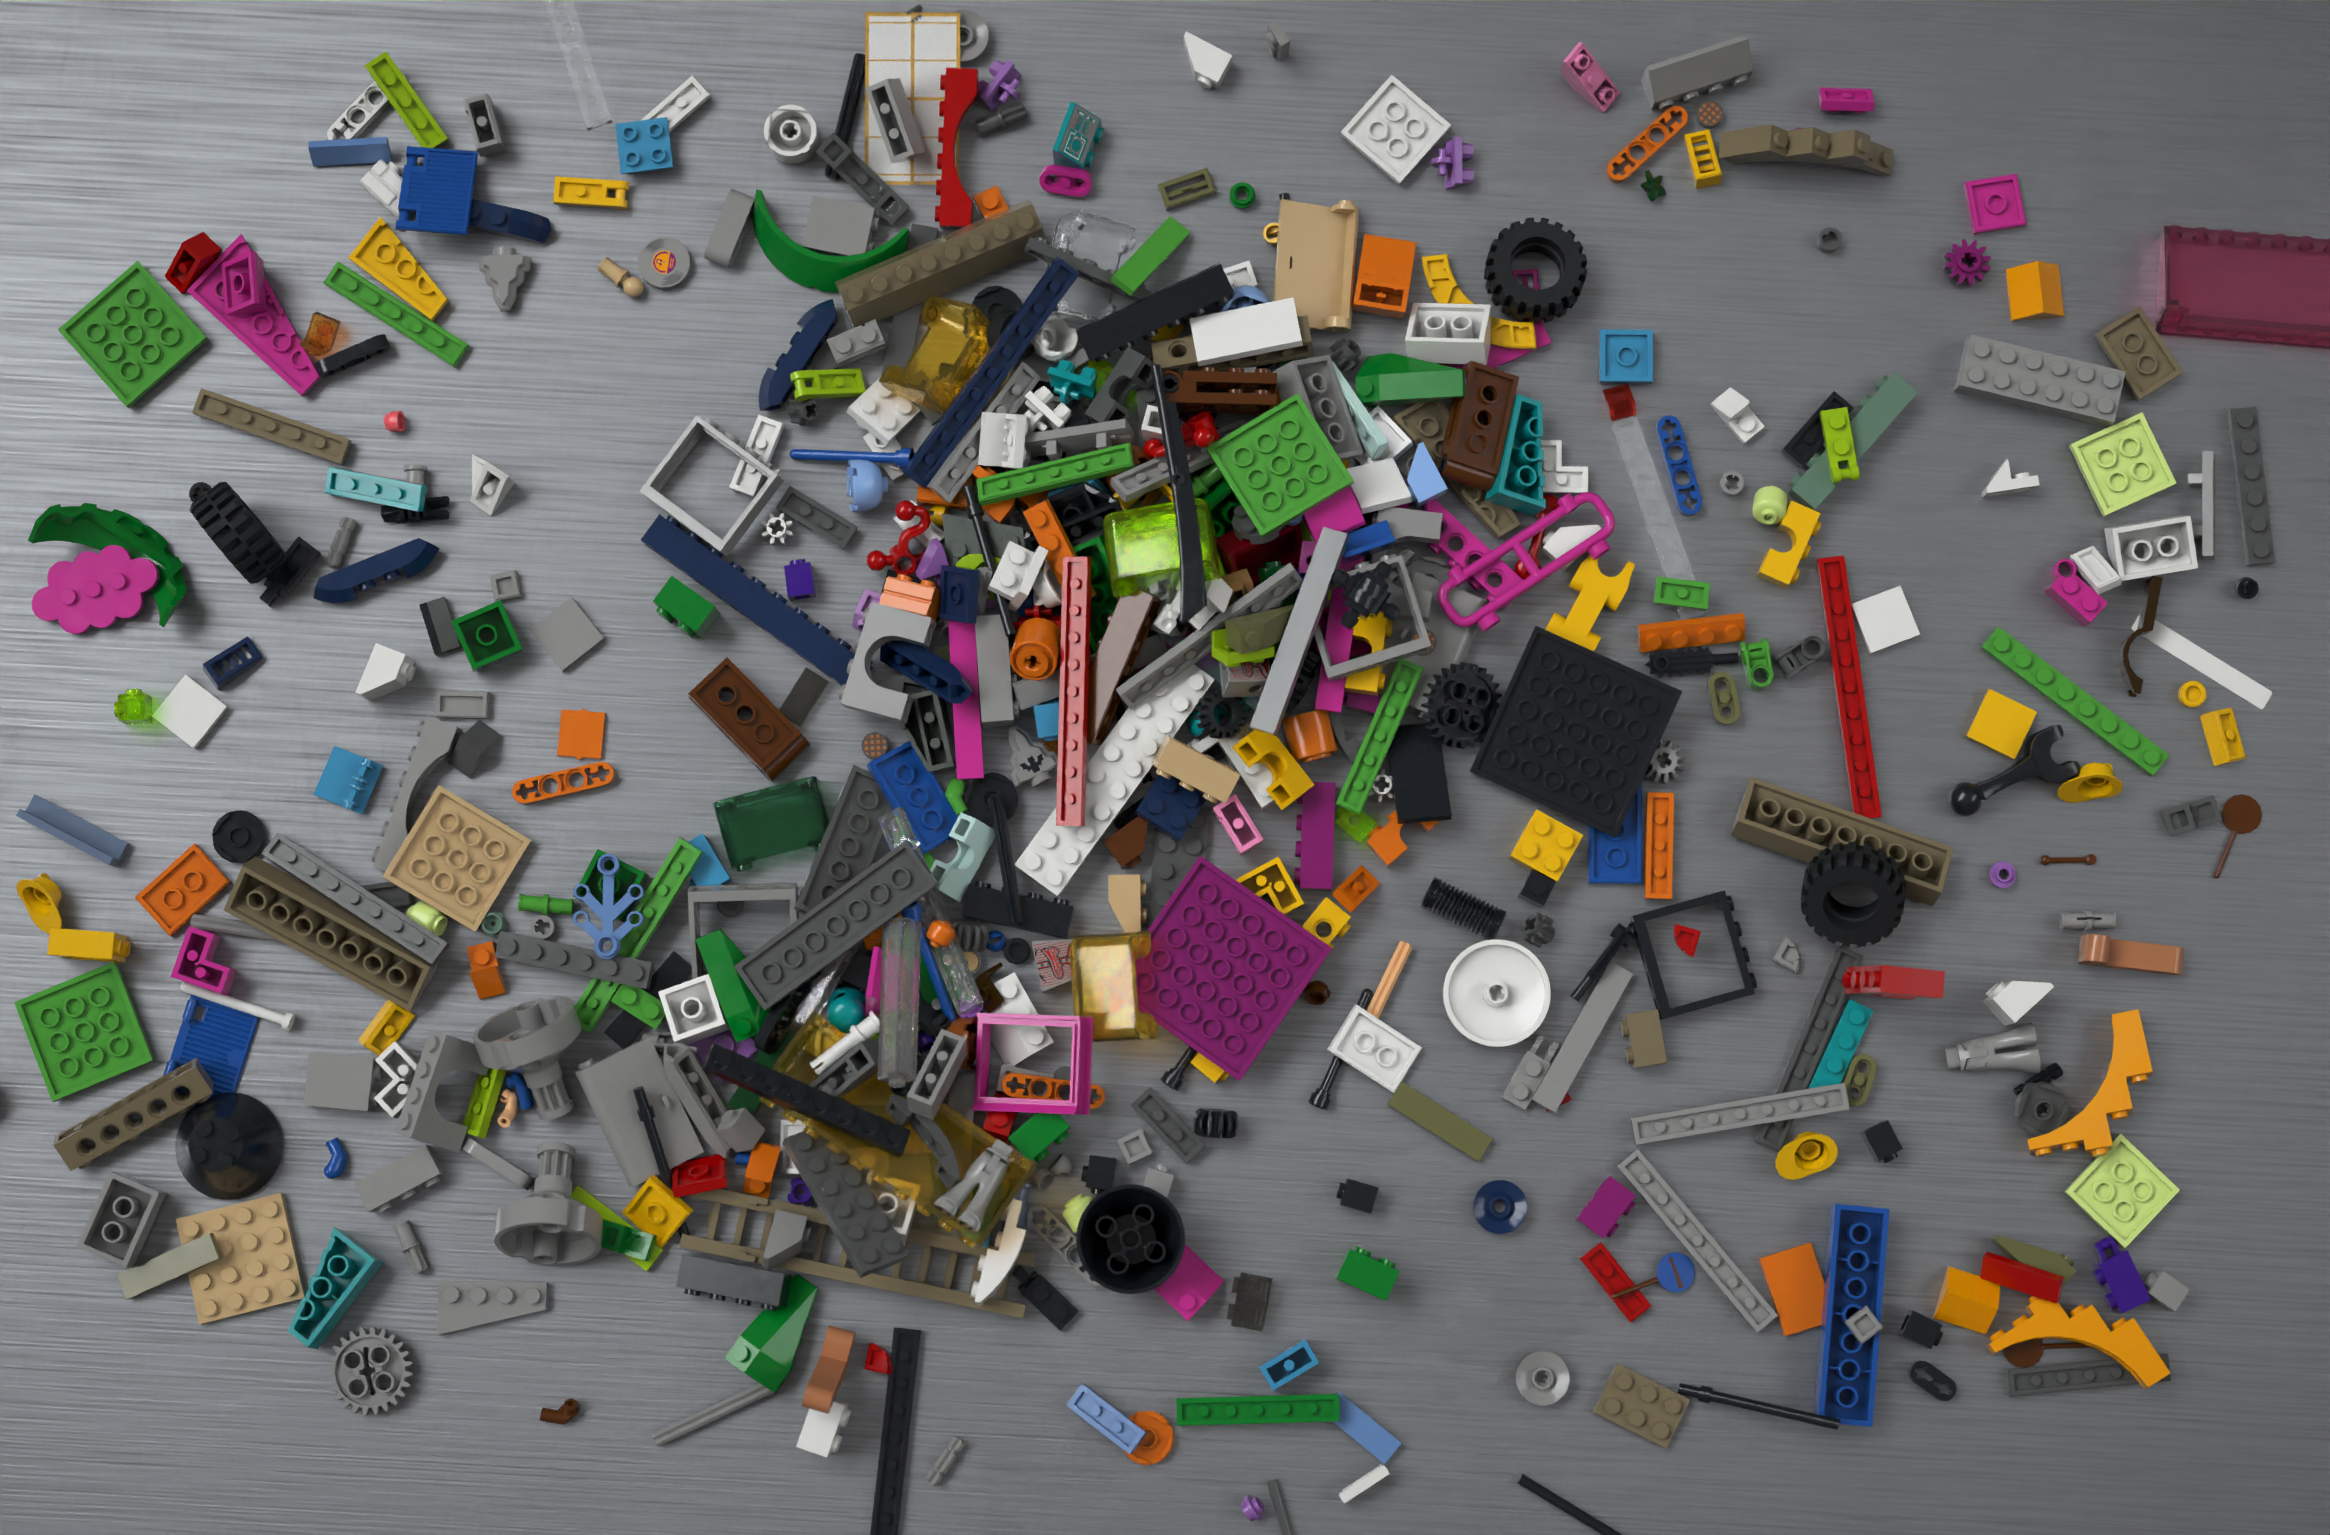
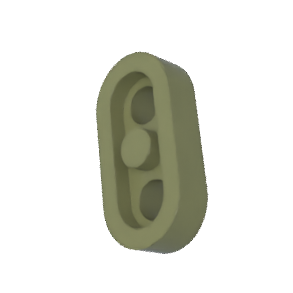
[1707,672,1741,725]
[1843,1054,1877,1107]

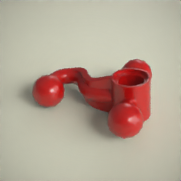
[1143,411,1220,459]
[866,500,931,576]

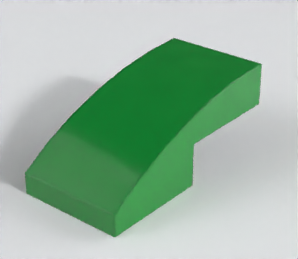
[601,1219,657,1262]

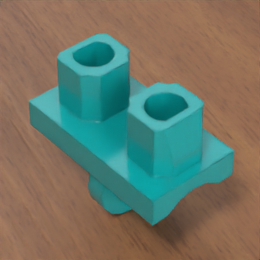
[1047,359,1098,404]

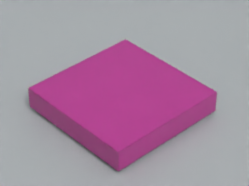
[1964,174,2026,235]

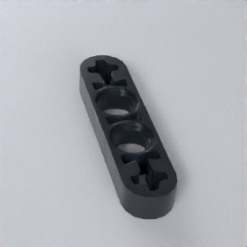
[754,972,820,1055]

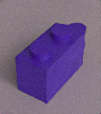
[2093,1236,2151,1313]

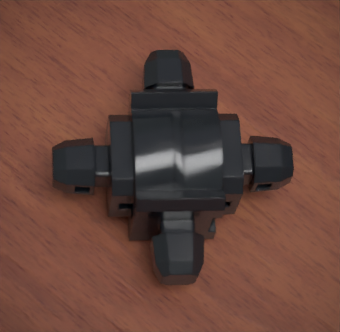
[1332,561,1401,630]

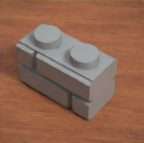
[463,93,506,157]
[827,319,887,369]

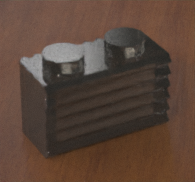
[1226,1272,1273,1332]

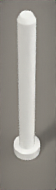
[180,982,295,1032]

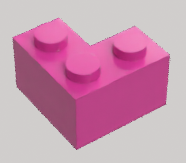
[171,926,237,995]

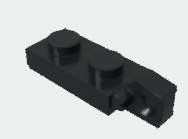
[259,537,321,607]
[1012,1266,1079,1331]

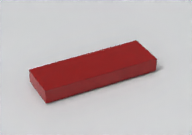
[1579,1242,1651,1323]
[1980,1251,2064,1304]

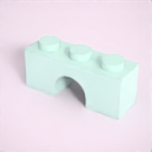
[930,812,995,902]

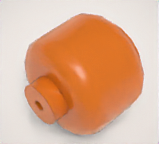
[926,919,956,949]

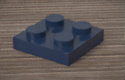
[939,565,980,623]
[1134,775,1207,842]

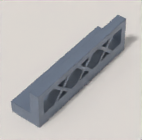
[16,794,130,868]

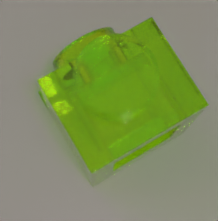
[1334,807,1377,845]

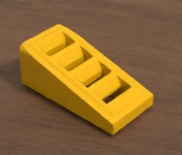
[1684,129,1722,189]

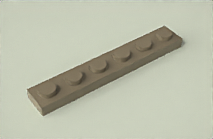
[192,388,351,465]

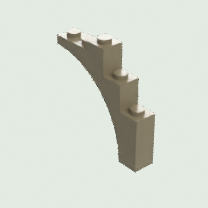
[1719,124,1893,176]

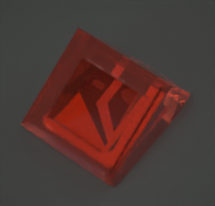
[1603,384,1636,421]

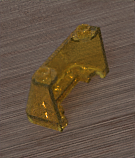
[879,295,990,415]
[1070,931,1158,1042]

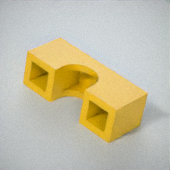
[1756,500,1822,589]
[1345,612,1393,696]
[1233,730,1314,810]

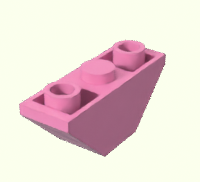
[1560,42,1620,112]

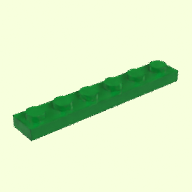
[1176,1394,1340,1426]

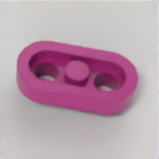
[1039,165,1092,197]

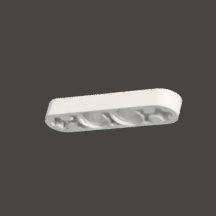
[327,68,407,140]

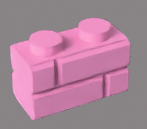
[1213,794,1264,856]

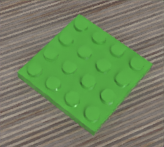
[58,261,208,409]
[1206,393,1354,538]
[14,962,155,1102]

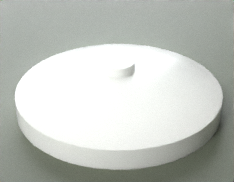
[1443,939,1551,1047]

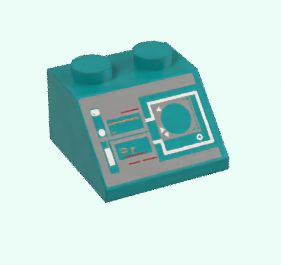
[1052,102,1104,170]

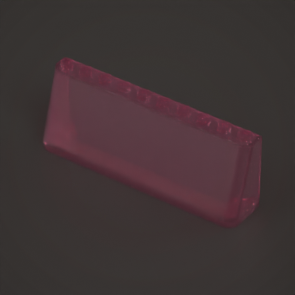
[2155,225,2330,349]

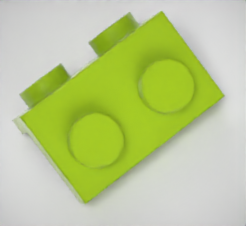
[1211,628,1275,667]

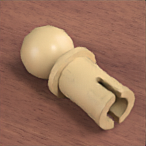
[597,257,644,297]

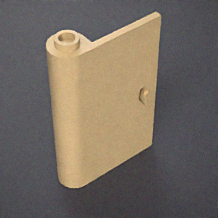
[1273,199,1359,333]

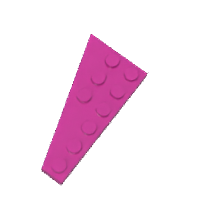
[187,234,321,397]

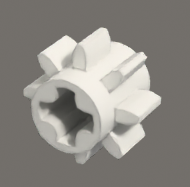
[761,513,794,546]
[1368,769,1393,803]

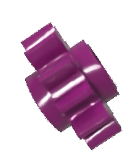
[1943,239,1991,287]

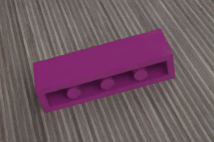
[1294,782,1335,891]

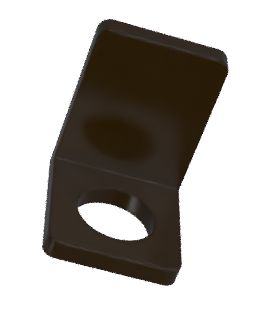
[968,962,1004,1013]

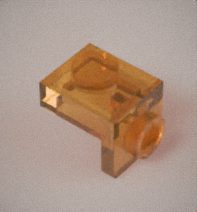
[300,311,341,356]

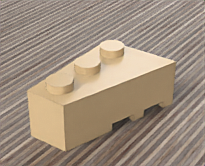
[1152,735,1241,804]

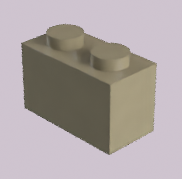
[1620,1009,1667,1069]

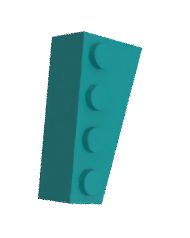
[1485,394,1546,516]
[288,1228,384,1349]

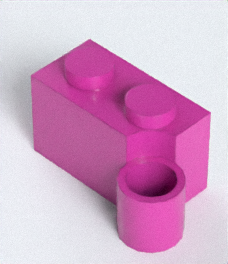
[2044,559,2108,627]

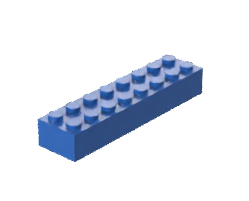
[1814,1204,1890,1427]

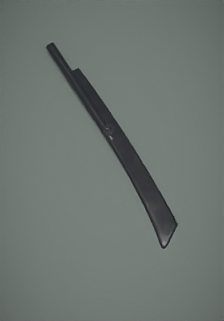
[1150,365,1207,624]

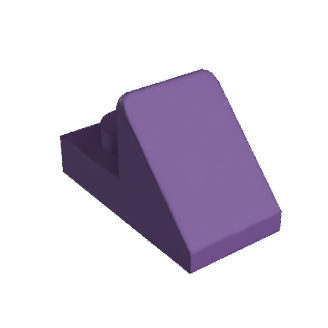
[915,538,949,590]

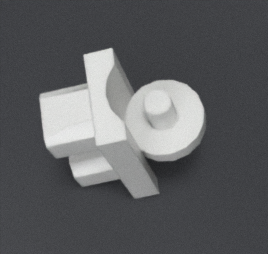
[1024,386,1071,432]

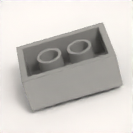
[77,1171,167,1268]

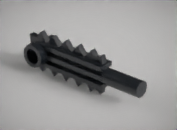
[1645,646,1739,678]
[1570,923,1636,1002]

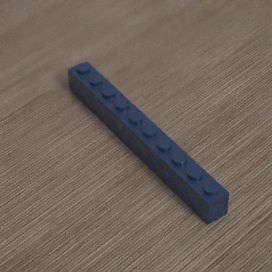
[641,514,875,686]

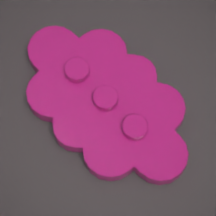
[32,545,160,635]

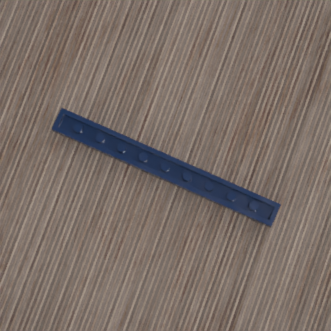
[902,257,1080,489]

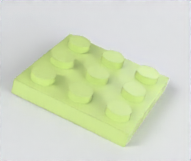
[2069,412,2177,517]
[2064,1134,2180,1248]

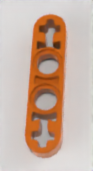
[1606,106,1688,183]
[512,762,615,805]
[1001,1072,1105,1109]

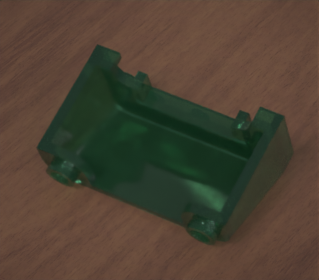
[713,776,830,872]

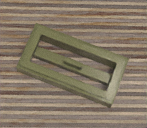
[1158,168,1216,211]

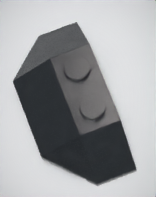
[1024,482,1129,558]

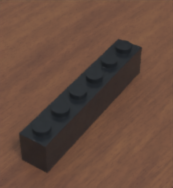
[1075,263,1234,363]

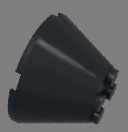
[175,1092,283,1200]
[1076,1184,1185,1294]

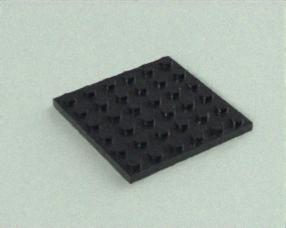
[1470,626,1683,838]

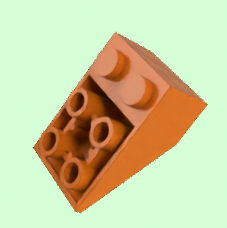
[1352,234,1416,319]

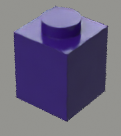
[784,559,816,601]

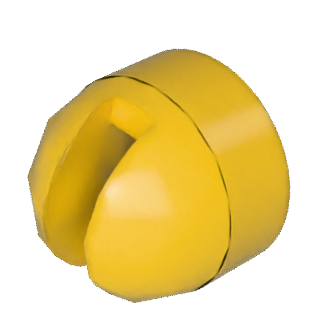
[1263,223,1278,245]
[929,505,949,527]

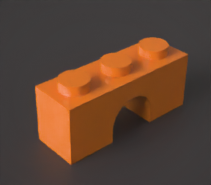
[1366,810,1440,867]

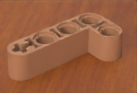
[2078,934,2184,975]
[802,1325,856,1414]

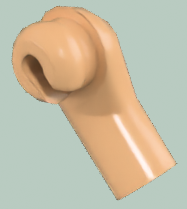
[497,1089,519,1128]

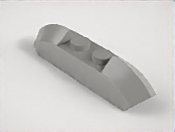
[664,1042,737,1159]

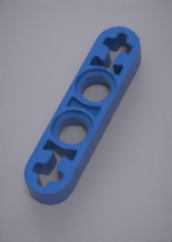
[1656,415,1702,516]

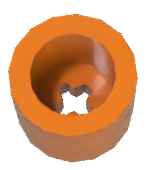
[1010,618,1061,681]
[1282,710,1338,764]

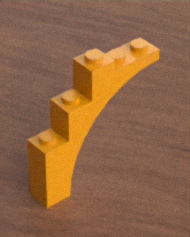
[2027,1009,2153,1157]
[1986,1296,2171,1389]

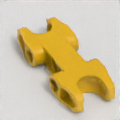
[1545,554,1635,651]

